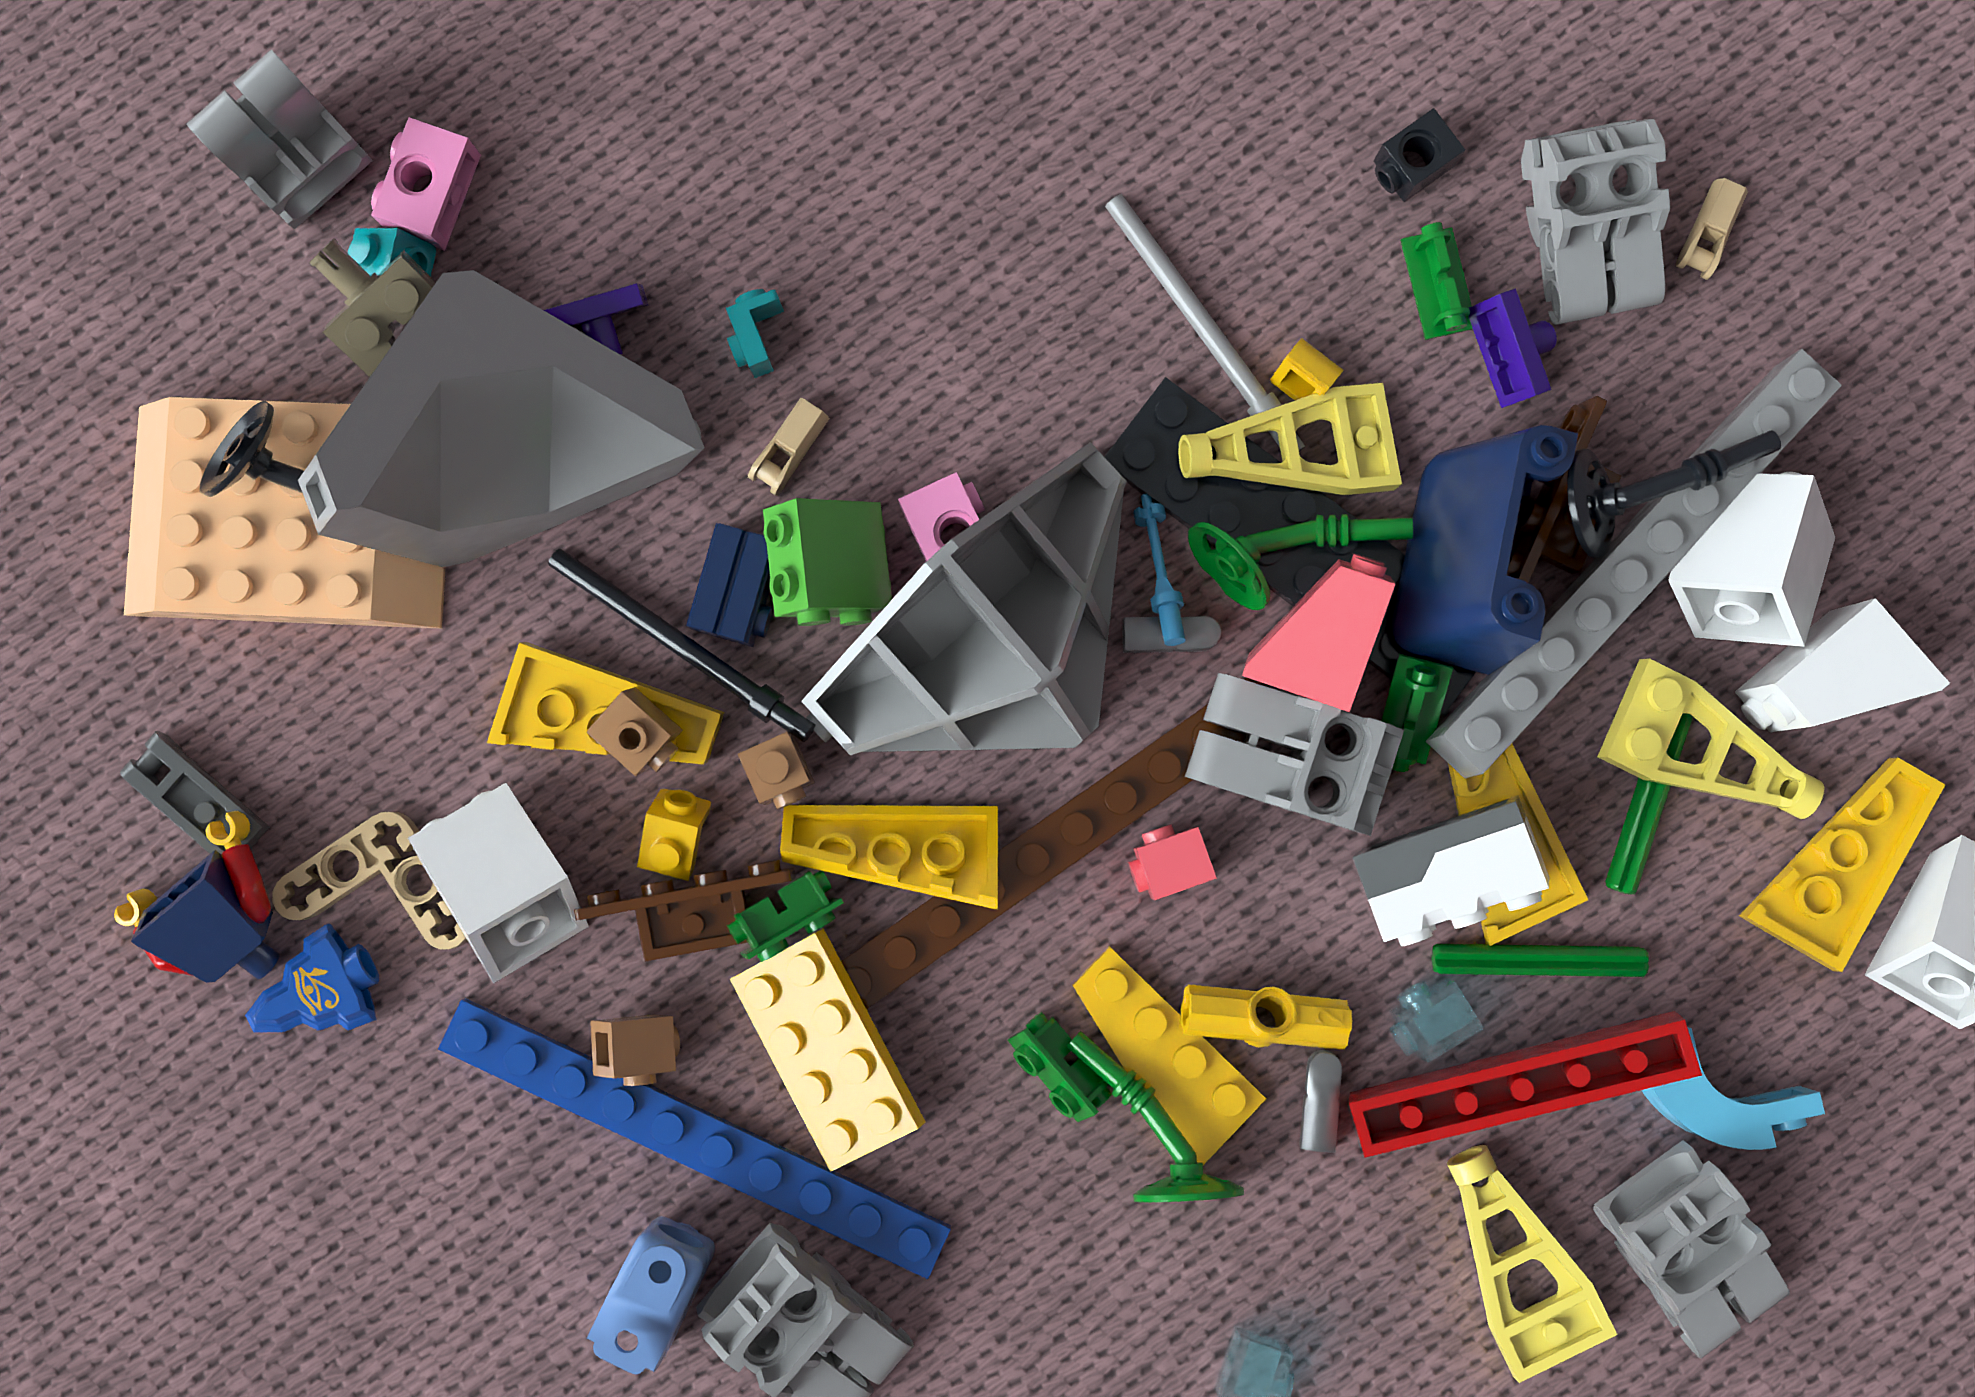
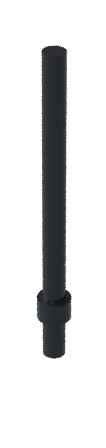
[548,548,816,742]

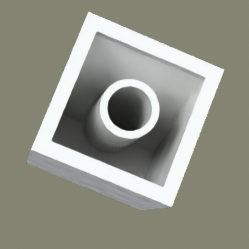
[1668,472,1835,647]
[1735,598,1950,732]
[408,783,589,983]
[1865,835,1975,1029]

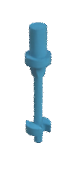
[1133,494,1186,646]

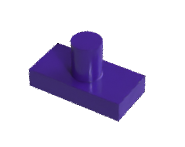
[544,283,648,355]
[1468,288,1557,408]

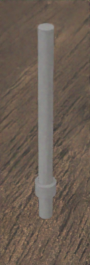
[1105,194,1306,452]

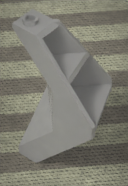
[298,270,705,567]
[802,442,1127,755]

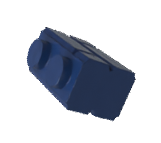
[686,523,773,647]

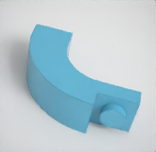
[1642,1027,1825,1150]

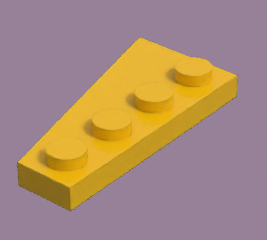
[1448,743,1588,946]
[1739,757,1945,972]
[780,805,998,910]

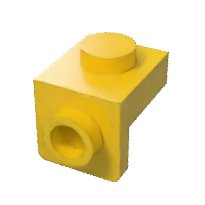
[637,789,711,881]

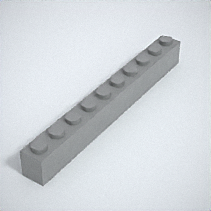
[1425,349,1842,779]

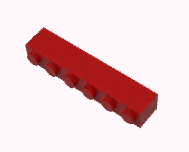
[1349,1011,1702,1158]

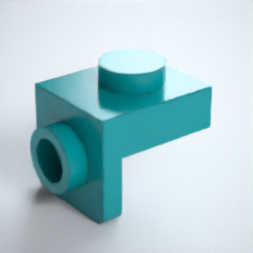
[348,228,436,277]
[726,289,784,378]

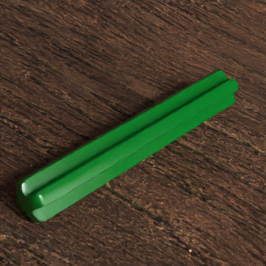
[1605,713,1693,895]
[1431,944,1649,977]

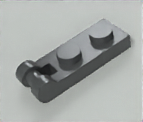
[120,731,270,855]

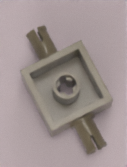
[309,238,436,377]

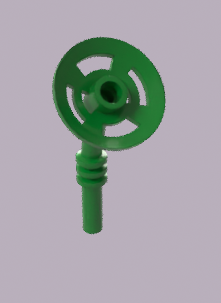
[1188,514,1413,610]
[1067,1031,1244,1202]

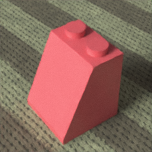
[1242,554,1395,712]

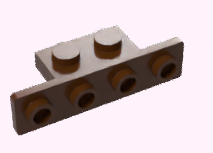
[1507,396,1622,583]
[574,860,796,962]

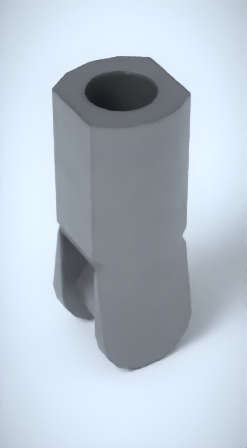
[1122,616,1221,653]
[1300,1049,1342,1153]

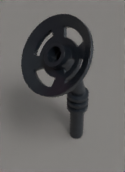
[200,401,304,497]
[1567,430,1781,558]

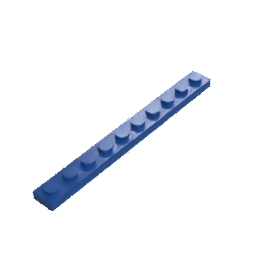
[438,998,951,1279]

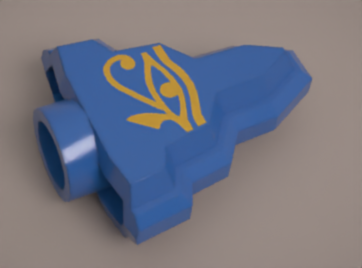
[245,923,379,1032]

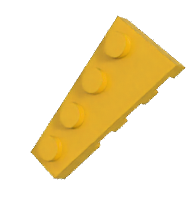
[487,642,725,765]
[1072,946,1266,1165]

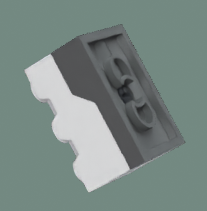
[1353,795,1550,946]

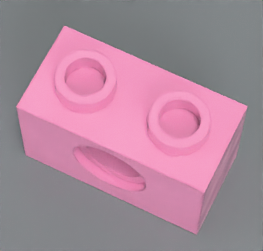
[371,117,481,251]
[898,472,985,561]

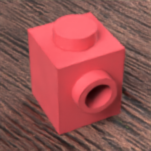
[1128,824,1217,900]

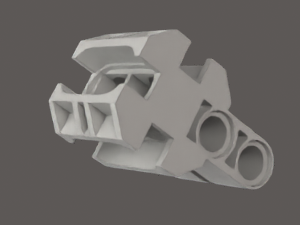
[186,50,373,230]
[1521,119,1670,325]
[1185,673,1404,836]
[1593,1140,1790,1359]
[696,1223,914,1397]

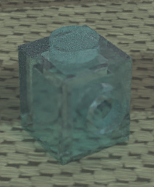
[1389,978,1484,1063]
[1215,1325,1294,1397]

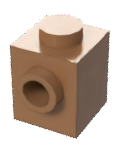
[586,687,683,776]
[738,732,815,810]
[591,1014,680,1086]

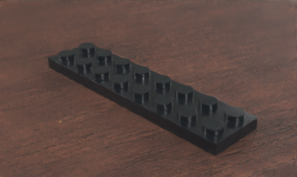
[1105,377,1476,716]

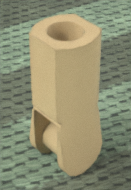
[1676,178,1748,280]
[748,398,830,496]

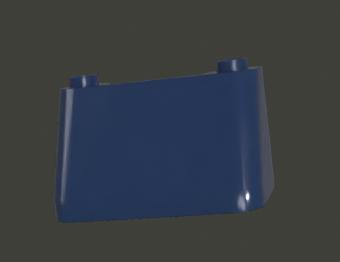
[1391,425,1578,675]

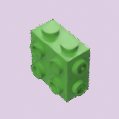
[763,498,892,626]

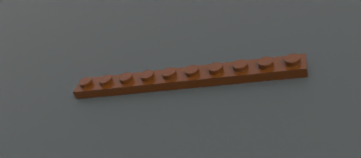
[841,677,1271,1009]

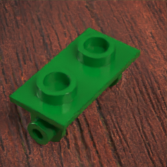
[1400,222,1473,340]
[1381,654,1453,772]
[727,870,844,962]
[1007,1011,1112,1122]

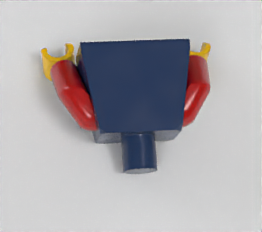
[114,811,280,983]

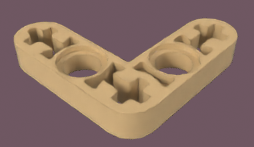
[272,812,468,949]

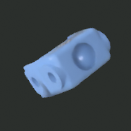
[587,1216,715,1374]

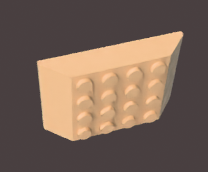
[124,397,446,629]

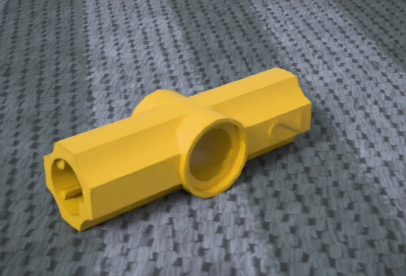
[1180,984,1352,1050]

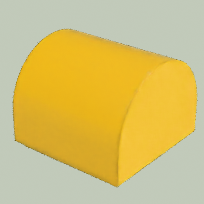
[1270,338,1344,401]

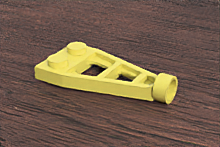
[1178,383,1402,495]
[1597,658,1824,819]
[1447,1145,1617,1383]

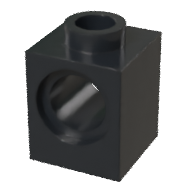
[1373,108,1465,202]

